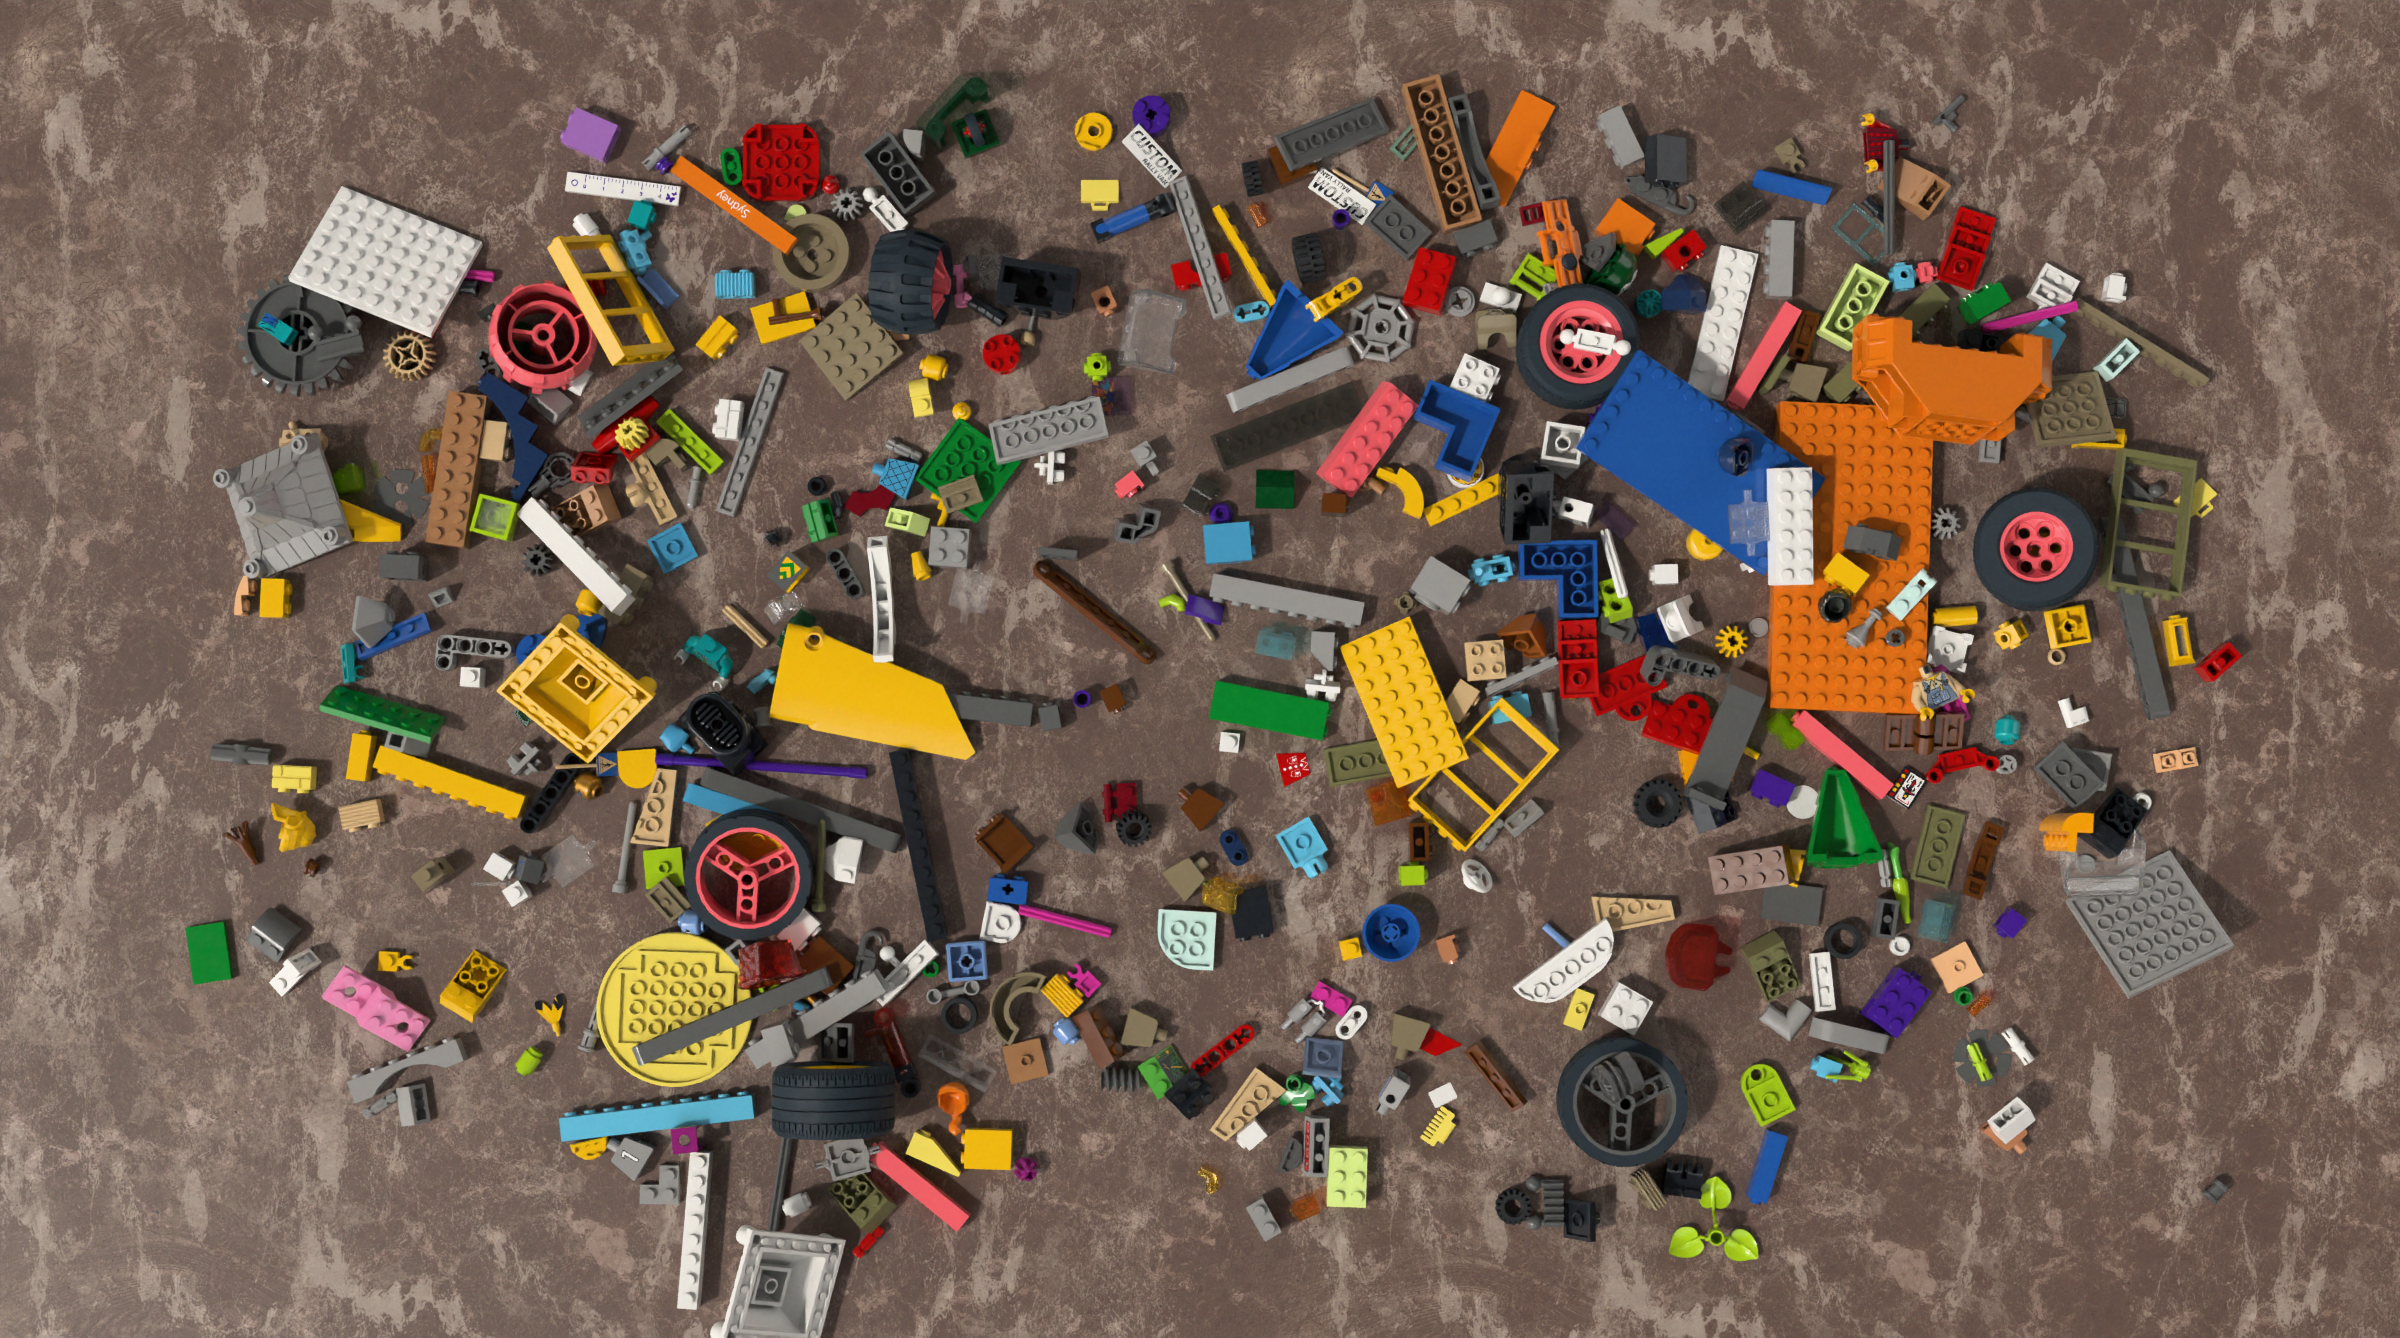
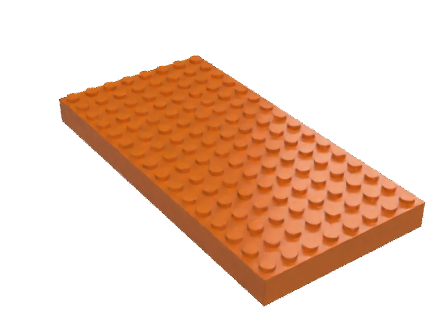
[1766,401,1933,714]

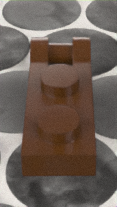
[1787,309,1821,364]

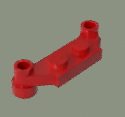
[1925,747,1999,784]

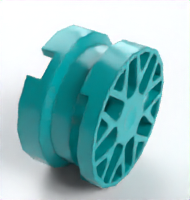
[1635,290,1661,319]

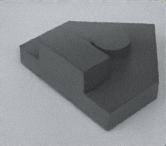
[1581,232,1617,272]
[1597,607,1637,645]

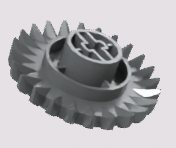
[237,274,364,397]

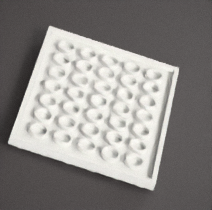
[288,186,483,338]

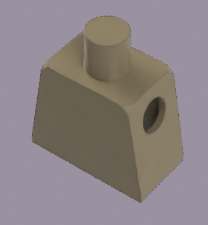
[1778,363,1828,403]
[411,856,455,894]
[1162,856,1209,902]
[1121,1007,1168,1047]
[1390,1013,1430,1061]

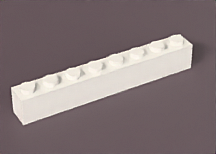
[517,497,635,616]
[677,1150,713,1310]

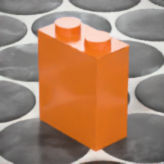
[1594,198,1655,256]

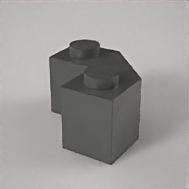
[1112,503,1161,544]
[1843,524,1902,561]

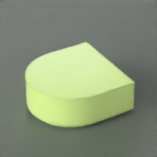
[784,204,807,221]

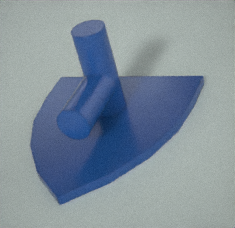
[576,614,606,649]

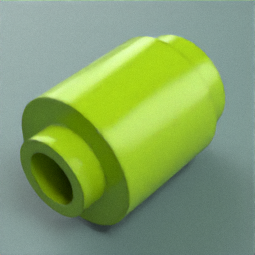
[515,1046,543,1076]

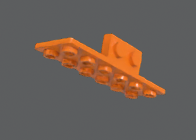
[1485,90,1555,207]

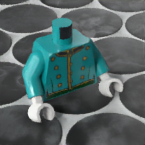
[674,634,733,691]

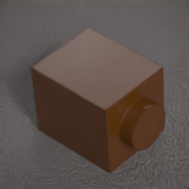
[1099,683,1127,714]

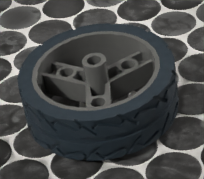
[1556,1036,1688,1167]

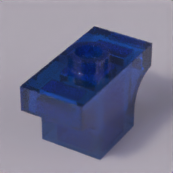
[1636,612,1665,654]

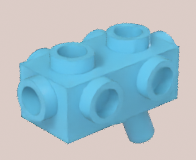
[619,230,652,276]
[1468,554,1515,587]

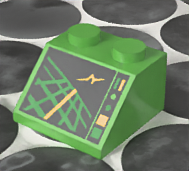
[1138,1044,1188,1100]

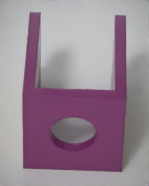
[670,1125,704,1155]

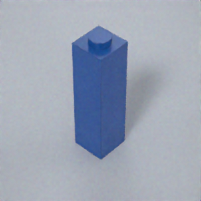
[1745,1129,1788,1205]

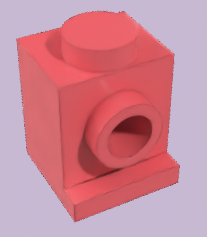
[1114,470,1145,499]

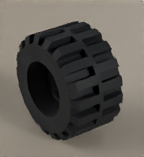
[1291,232,1327,284]

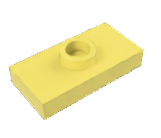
[1563,988,1595,1031]

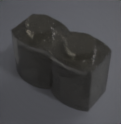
[1181,473,1221,518]

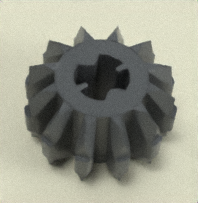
[521,544,555,577]

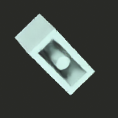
[2093,338,2140,382]

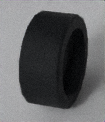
[1823,922,1863,960]
[941,997,978,1034]

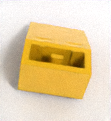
[440,950,507,1023]

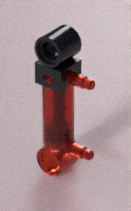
[864,1007,921,1098]

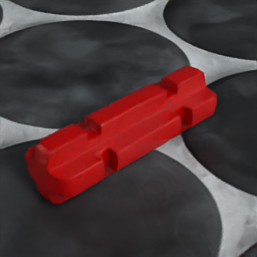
[852,1225,885,1259]

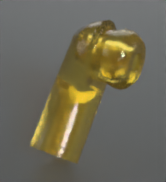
[418,428,442,453]

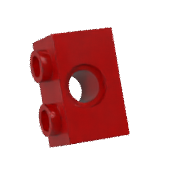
[1660,229,1707,273]
[2193,642,2242,683]

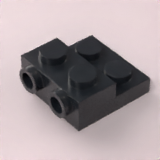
[1164,1068,1218,1120]

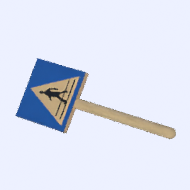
[1332,169,1394,208]
[555,753,619,777]

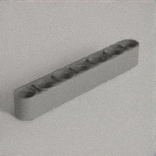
[1226,346,1355,414]

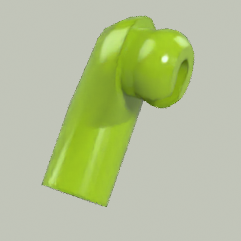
[1158,594,1186,612]

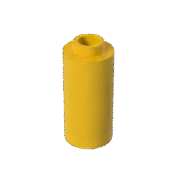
[1931,605,1978,627]

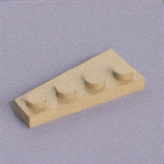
[630,768,678,847]
[1591,897,1675,932]
[1210,1067,1286,1142]

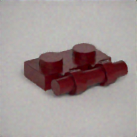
[1102,783,1137,822]

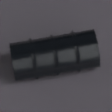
[968,293,1009,328]

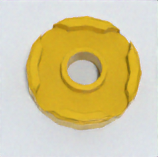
[1075,112,1113,151]

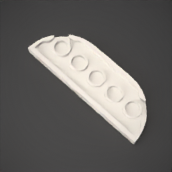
[1512,918,1614,1003]

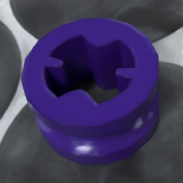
[655,156,674,175]

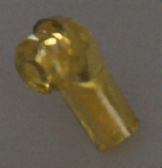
[1197,1166,1218,1195]

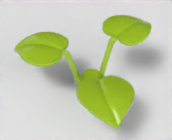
[1669,1176,1758,1261]

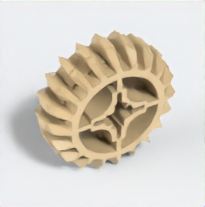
[383,330,436,382]

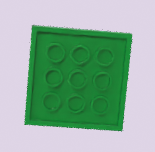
[914,418,1021,524]

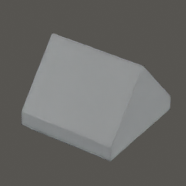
[428,586,454,608]

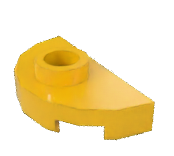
[570,1136,609,1160]

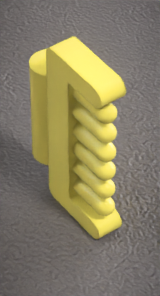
[1420,1106,1456,1146]

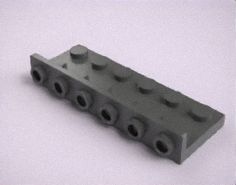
[578,353,683,439]

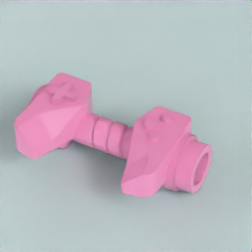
[953,265,971,308]

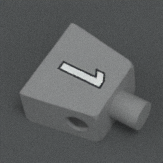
[606,1136,657,1181]

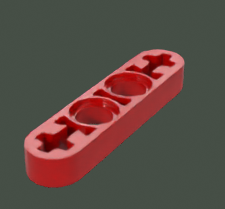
[1191,1024,1254,1076]

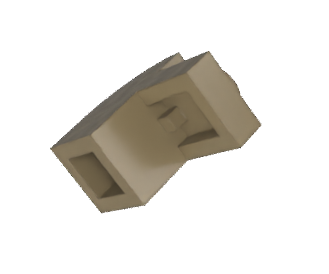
[644,439,688,472]

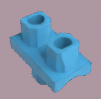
[1310,1076,1345,1107]

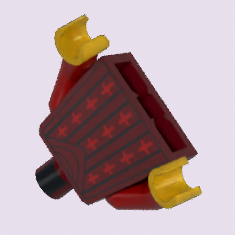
[1861,113,1909,173]

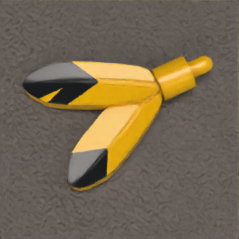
[535,994,564,1036]

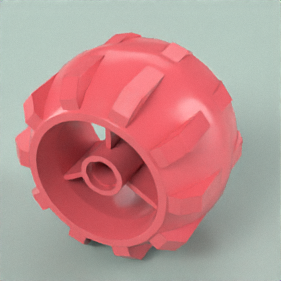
[489,280,597,395]

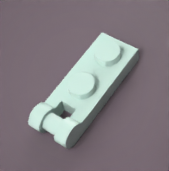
[1885,568,1937,621]

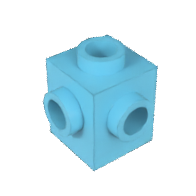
[1887,262,1916,292]

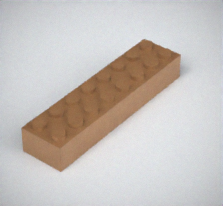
[1401,74,1482,235]
[425,391,492,549]

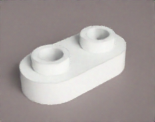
[1335,1005,1367,1040]

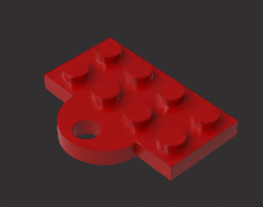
[1588,655,1668,721]
[1641,694,1713,755]

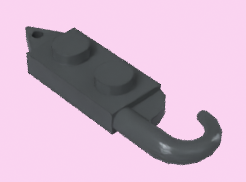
[1623,175,1695,216]
[853,930,883,981]

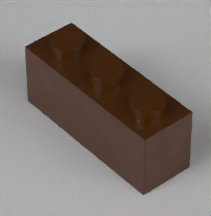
[1072,1003,1126,1069]

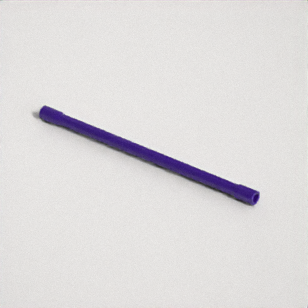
[655,753,867,779]

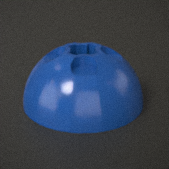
[1363,904,1420,962]

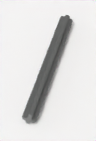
[1883,140,1895,255]
[767,1137,793,1232]

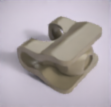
[1475,308,1516,350]

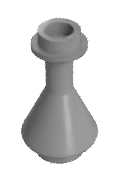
[1845,608,1882,649]

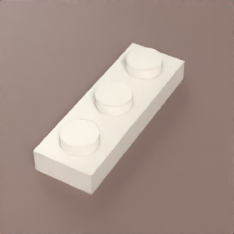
[1809,952,1836,1012]

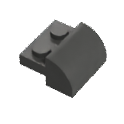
[247,907,302,963]
[818,1021,854,1062]

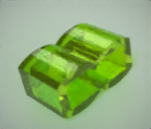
[1764,713,1804,751]

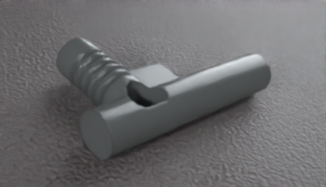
[1933,95,1965,133]

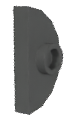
[1277,1135,1303,1173]

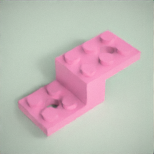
[322,964,431,1052]

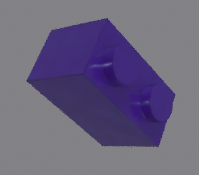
[1747,769,1795,808]

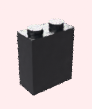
[1645,134,1687,189]
[1228,886,1274,942]

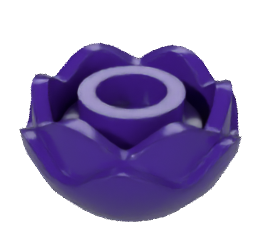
[1209,502,1233,524]

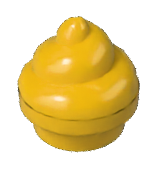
[952,402,972,421]

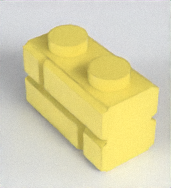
[272,765,317,793]

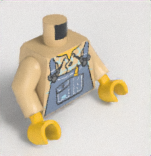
[1911,664,1975,721]

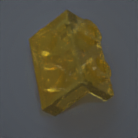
[1202,877,1244,915]

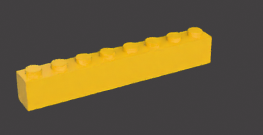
[373,745,529,821]

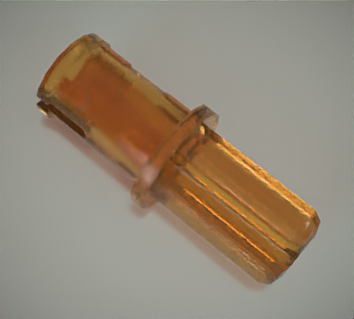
[421,455,436,494]

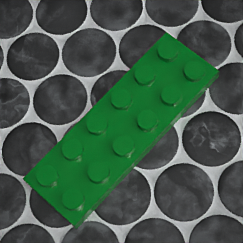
[319,685,446,744]

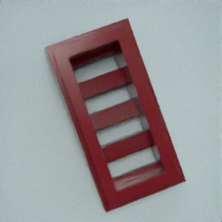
[1519,199,1557,227]

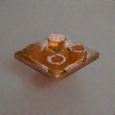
[1364,781,1412,826]

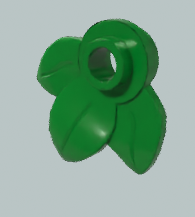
[1279,1074,1315,1113]

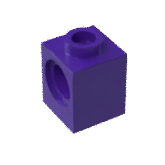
[1993,908,2027,939]

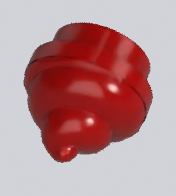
[821,175,840,195]

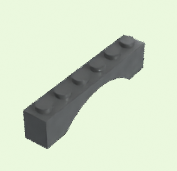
[1447,93,1501,211]

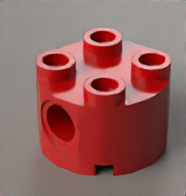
[982,334,1022,375]

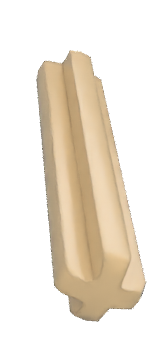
[722,604,769,649]

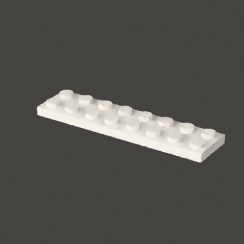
[1688,245,1758,402]

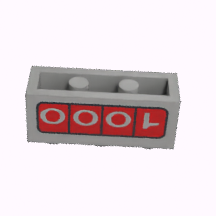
[1303,1115,1330,1177]

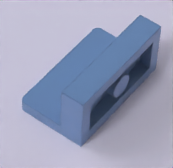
[636,268,680,310]

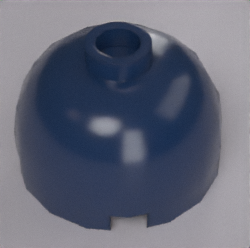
[1717,437,1755,477]

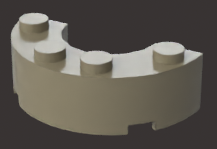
[990,971,1047,1046]

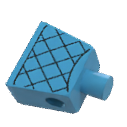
[872,458,921,500]

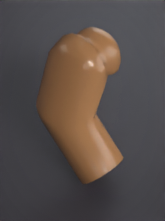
[1358,477,1386,495]

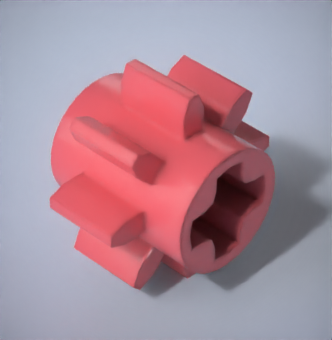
[1915,262,1938,284]

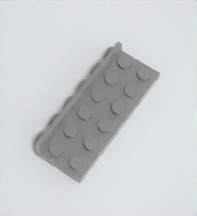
[988,396,1109,465]

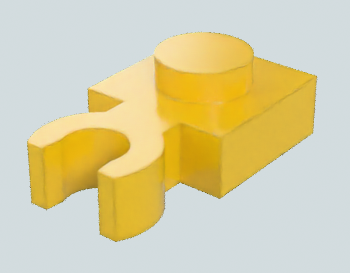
[378,951,414,972]

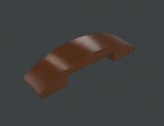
[1962,821,2004,900]

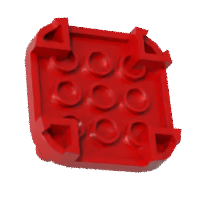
[742,123,820,202]

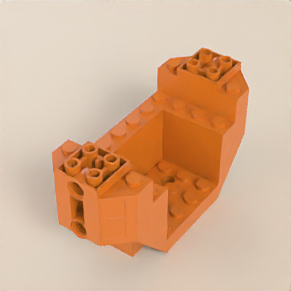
[1852,314,2052,445]

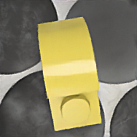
[908,378,934,418]

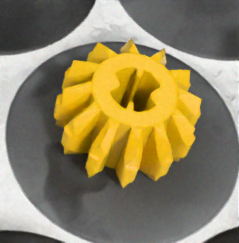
[1715,626,1748,658]

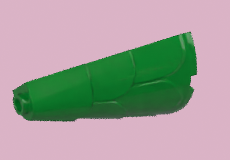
[1806,767,1883,869]

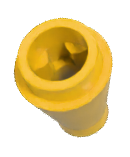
[911,551,932,581]

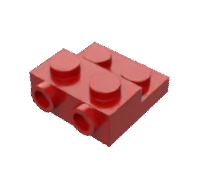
[571,452,618,485]

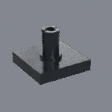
[1563,1198,1601,1242]

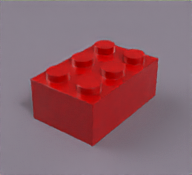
[1402,247,1458,316]

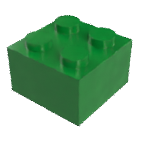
[1957,281,2011,326]

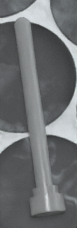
[612,801,637,894]

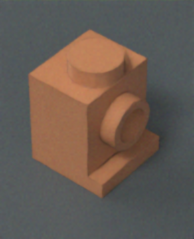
[1435,933,1460,964]

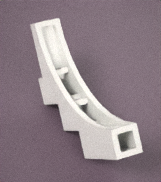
[867,536,897,663]

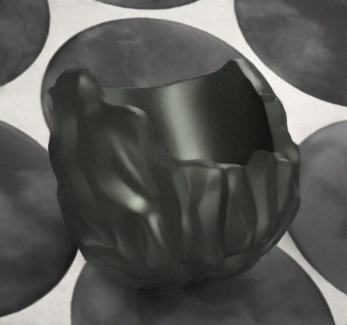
[1818,589,1852,623]

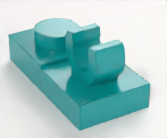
[340,643,364,684]

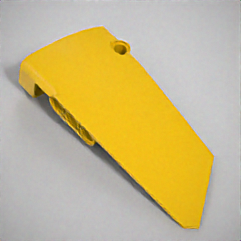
[769,623,975,760]

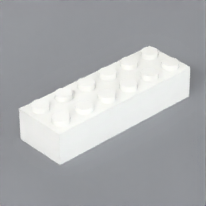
[1767,467,1814,585]

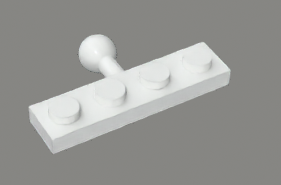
[876,940,939,1007]

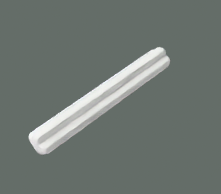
[1600,528,1628,599]

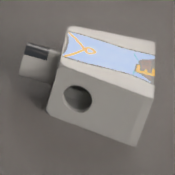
[1376,1067,1411,1116]

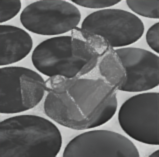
[2058,829,2146,898]

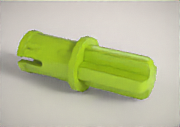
[1967,1042,1993,1081]

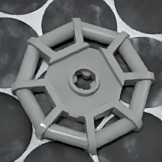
[1345,293,1416,364]

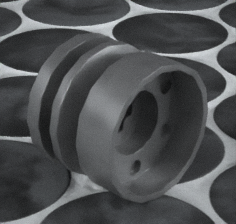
[1594,1051,1645,1103]

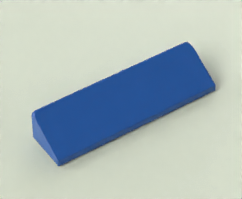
[1752,169,1832,205]

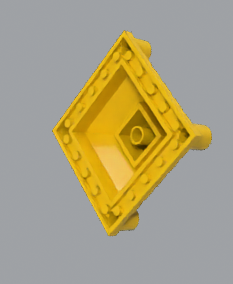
[496,614,657,763]

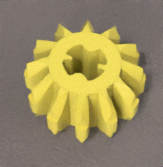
[615,417,649,451]

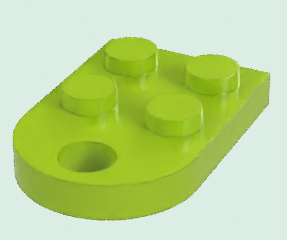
[1740,1064,1796,1127]

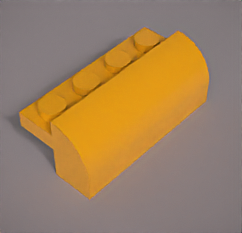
[2039,813,2094,852]

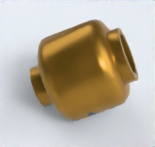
[574,772,604,800]

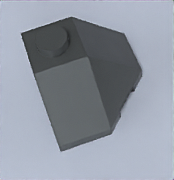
[1054,802,1100,855]

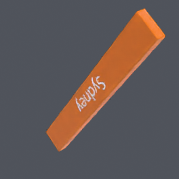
[670,155,798,255]

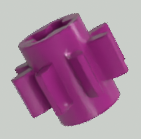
[1013,1157,1039,1182]

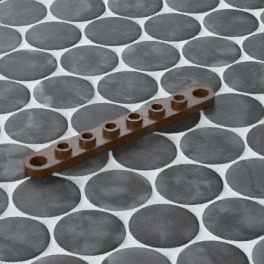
[1033,560,1157,664]

